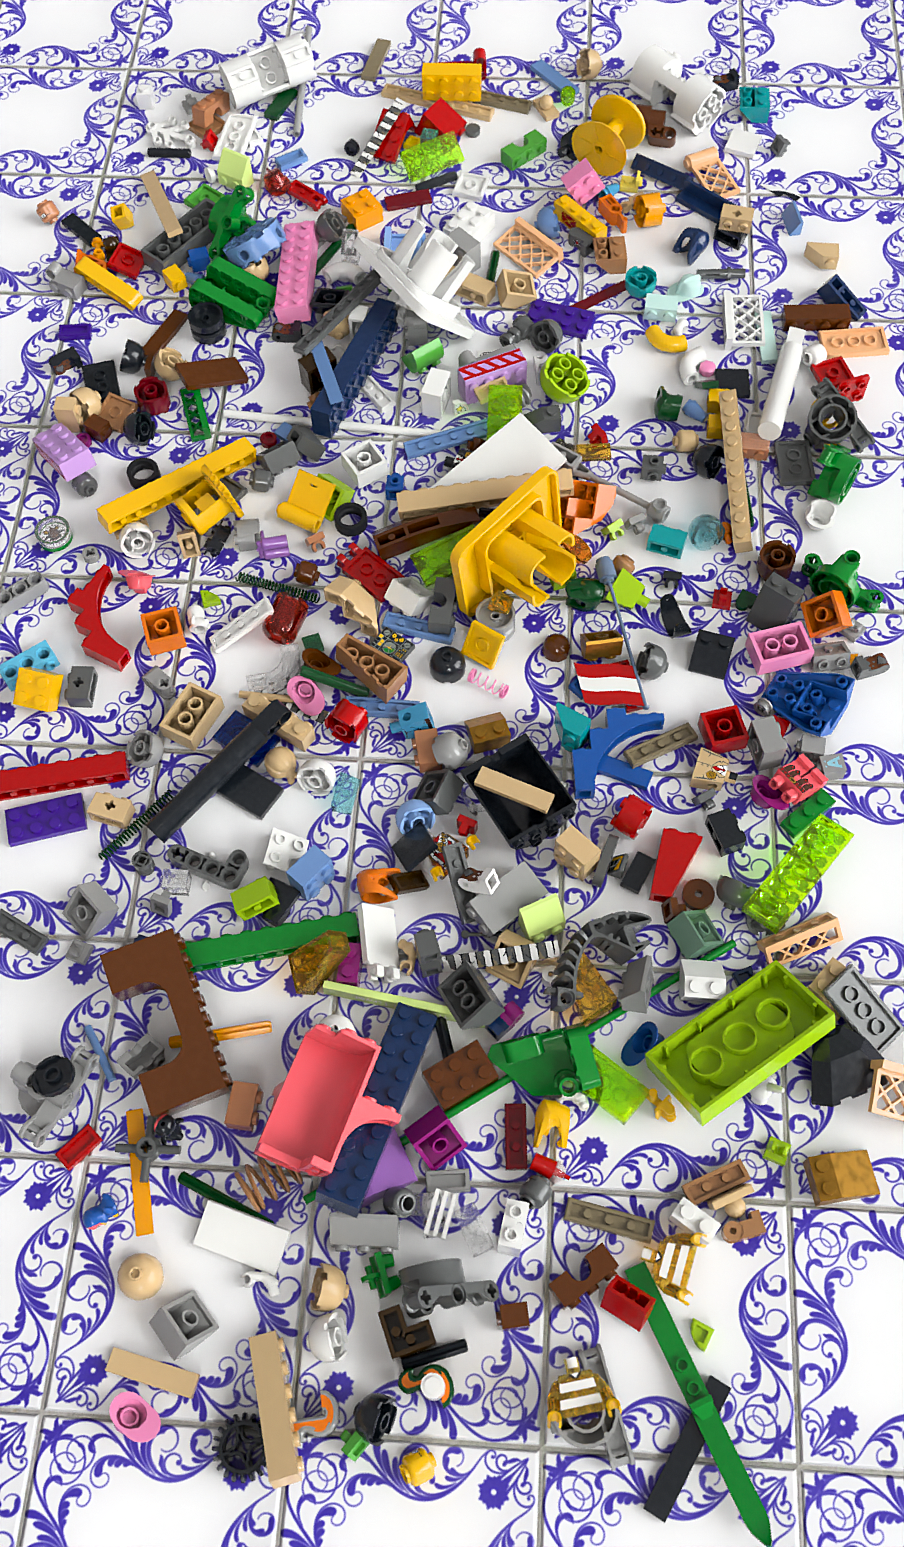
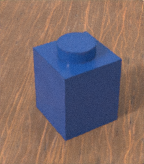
[186,246,210,273]

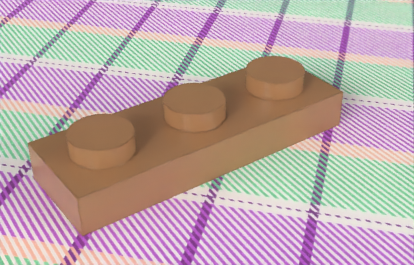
[681,1159,751,1205]

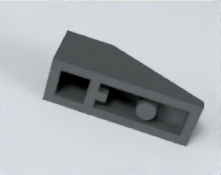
[509,405,561,433]

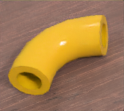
[645,325,688,353]

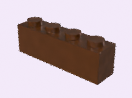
[781,304,851,331]

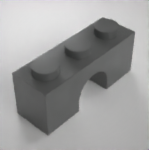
[428,577,458,635]
[414,929,442,978]

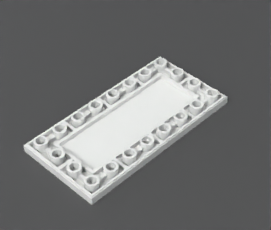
[430,413,567,544]

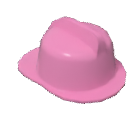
[287,675,325,716]
[109,1391,161,1443]

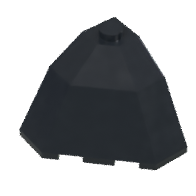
[811,1025,888,1107]

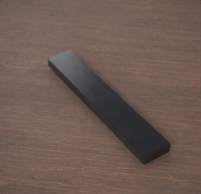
[643,1375,732,1523]

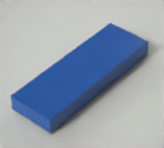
[597,754,653,791]

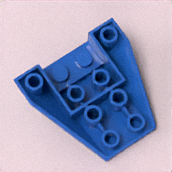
[761,671,855,737]

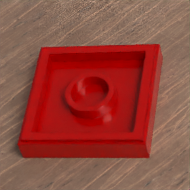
[107,242,145,280]

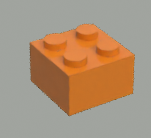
[800,590,853,638]
[140,606,187,656]

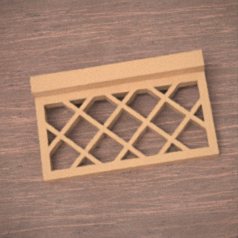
[493,216,564,279]
[868,1059,904,1122]

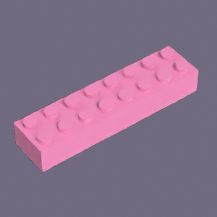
[274,220,319,324]

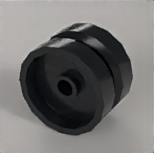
[188,302,227,345]

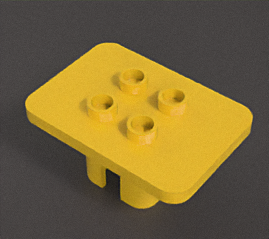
[450,466,576,617]

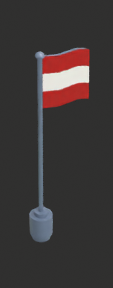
[574,556,649,710]

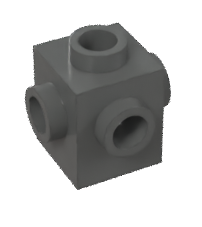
[640,454,667,481]

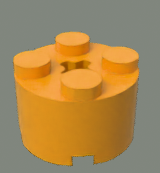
[633,192,666,227]

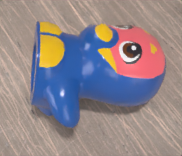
[82,1193,119,1230]

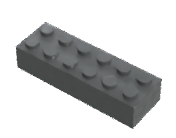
[141,197,215,276]

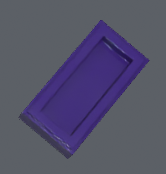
[58,323,93,341]

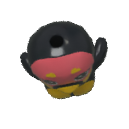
[154,1114,184,1145]

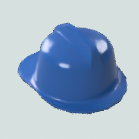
[621,1021,665,1066]

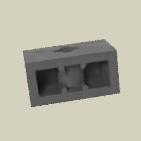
[64,666,98,708]

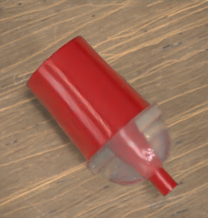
[529,1152,570,1182]

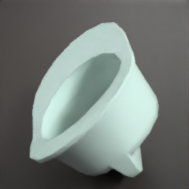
[667,274,704,302]

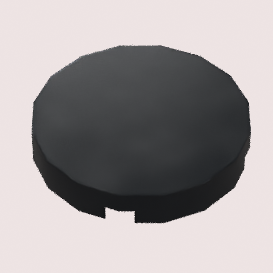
[31,1055,75,1097]

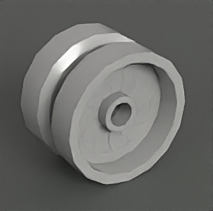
[476,597,515,642]

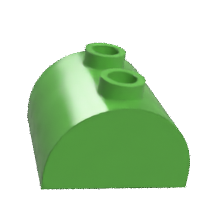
[401,337,444,375]

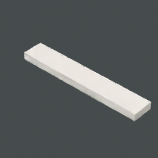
[329,343,396,413]

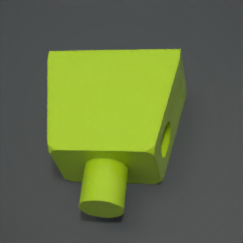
[604,568,650,610]

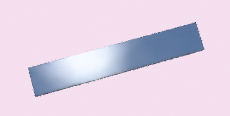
[403,414,504,460]

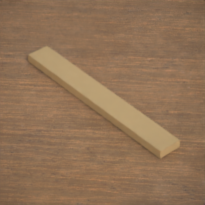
[381,83,495,122]
[140,170,183,238]

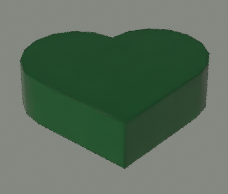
[735,589,757,611]

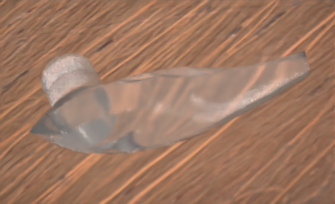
[460,790,486,816]

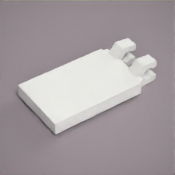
[357,903,400,984]

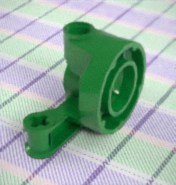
[208,185,257,260]
[807,444,862,505]
[801,550,884,613]

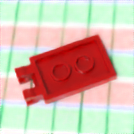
[336,542,405,603]

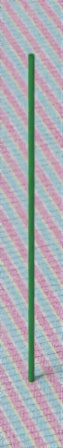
[303,939,737,1205]

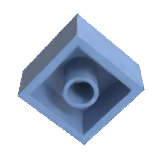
[286,844,335,902]

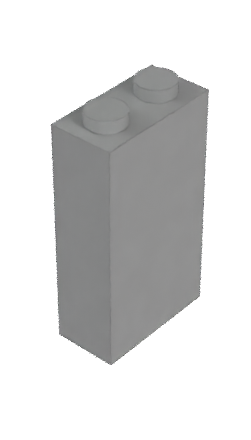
[465,860,549,938]

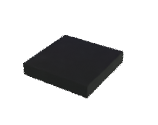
[714,369,750,398]
[391,821,439,873]

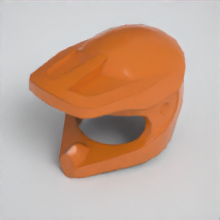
[356,868,401,904]

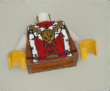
[423,832,480,882]

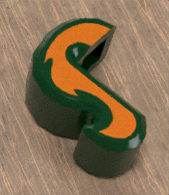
[398,1364,454,1409]

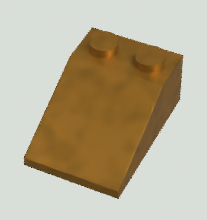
[803,1150,880,1207]

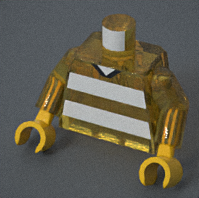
[640,1232,707,1306]
[546,1357,622,1429]

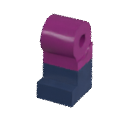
[485,1001,525,1041]

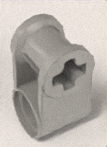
[141,665,176,700]

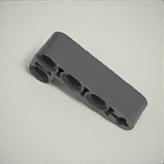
[167,844,249,890]

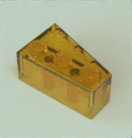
[288,930,351,995]
[574,952,618,1026]

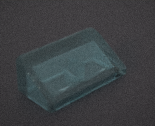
[331,772,360,815]

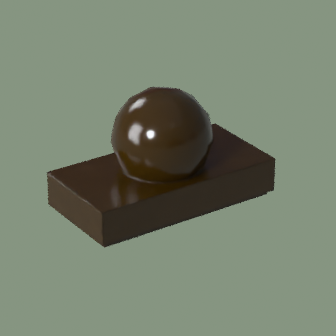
[103,236,120,261]

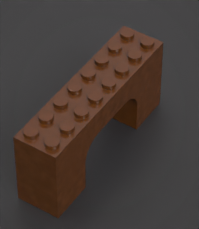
[100,928,233,1119]

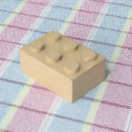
[159,682,225,751]

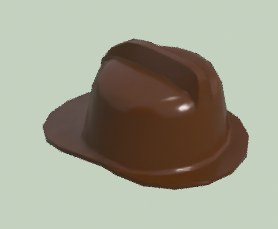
[302,648,341,676]

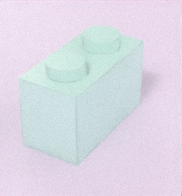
[643,293,679,323]

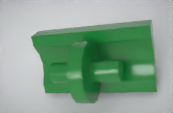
[361,1251,401,1299]

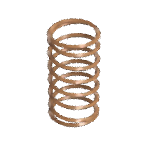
[234,1156,303,1213]

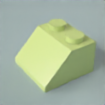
[217,147,254,192]
[518,893,566,943]

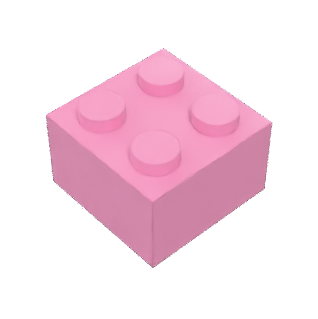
[561,157,605,206]

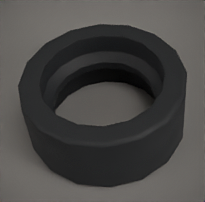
[126,458,161,489]
[334,502,368,537]

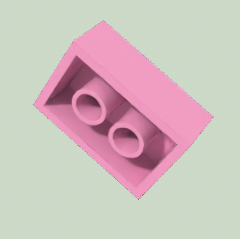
[745,621,815,675]

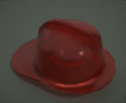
[263,168,291,197]

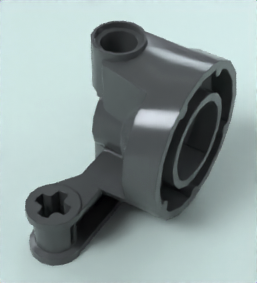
[803,377,875,453]
[398,1258,499,1319]

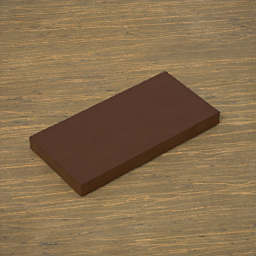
[174,357,249,390]

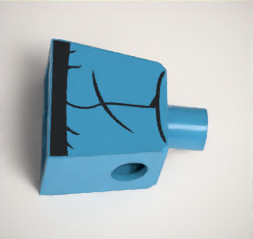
[389,702,435,739]

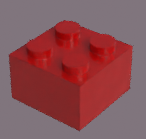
[697,705,749,754]

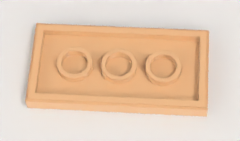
[817,326,890,359]

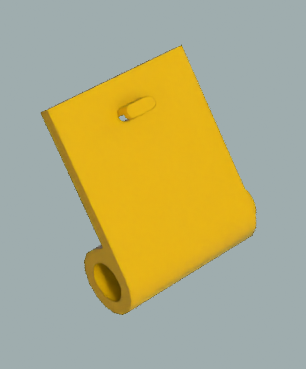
[276,469,336,534]

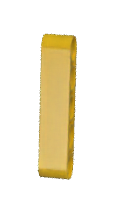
[74,256,143,311]

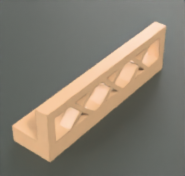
[756,912,843,965]

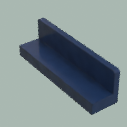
[630,153,694,190]
[675,178,736,224]

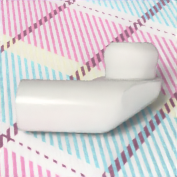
[673,318,689,336]

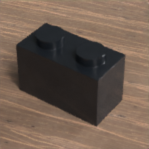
[705,808,746,857]

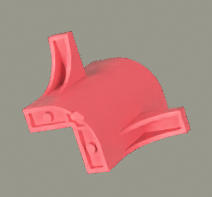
[253,1023,402,1177]

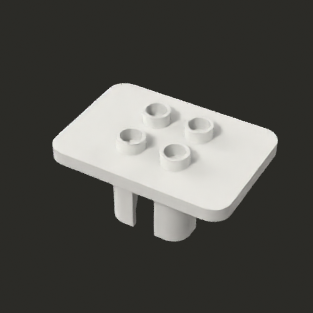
[352,219,476,339]

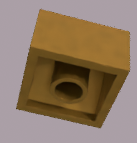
[580,629,623,661]
[464,712,511,754]

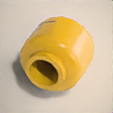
[399,1448,437,1487]

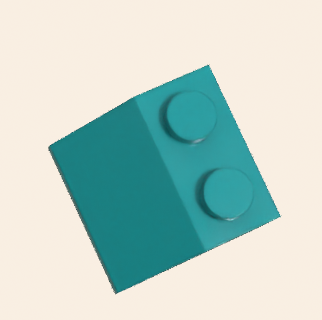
[554,702,591,752]

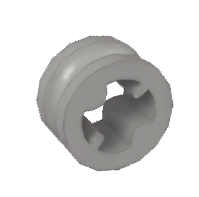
[82,546,100,564]
[754,698,773,716]

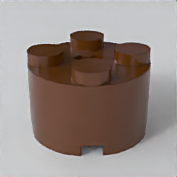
[756,540,796,581]

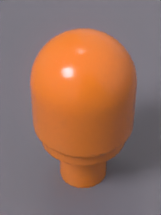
[717,522,733,544]

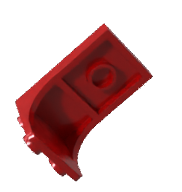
[372,108,416,164]
[810,356,870,402]

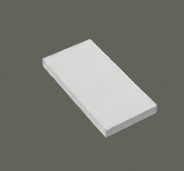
[211,113,258,161]
[193,1200,291,1276]

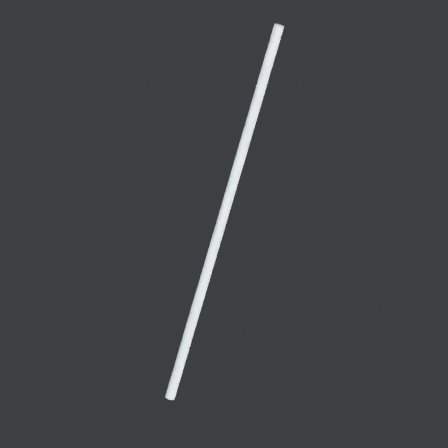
[224,409,492,441]

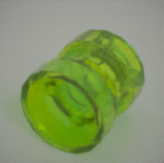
[561,86,575,106]

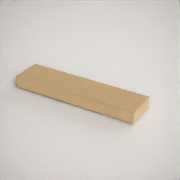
[474,766,554,814]
[105,1347,200,1399]

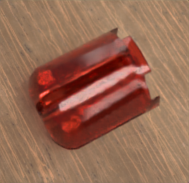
[262,592,309,645]

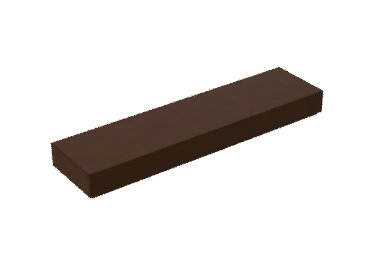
[143,309,188,360]

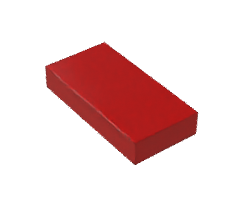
[55,1124,103,1171]

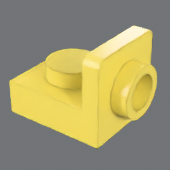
[619,171,643,193]

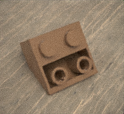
[593,236,627,274]

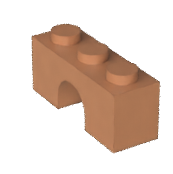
[192,89,230,128]

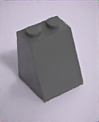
[746,572,805,630]

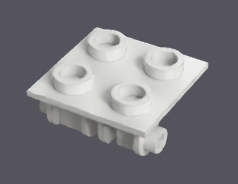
[263,828,309,871]

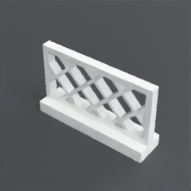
[722,290,766,351]

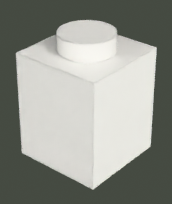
[136,84,156,110]

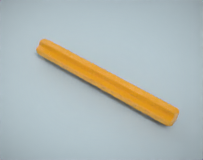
[168,1020,272,1049]

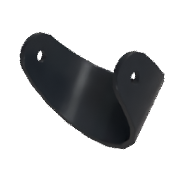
[660,594,692,639]

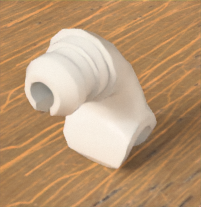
[550,1092,589,1111]
[241,1271,280,1297]

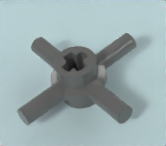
[115,1116,181,1183]

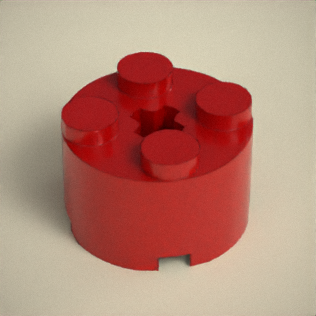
[324,698,369,744]
[610,794,654,840]

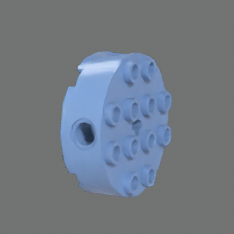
[223,217,286,269]

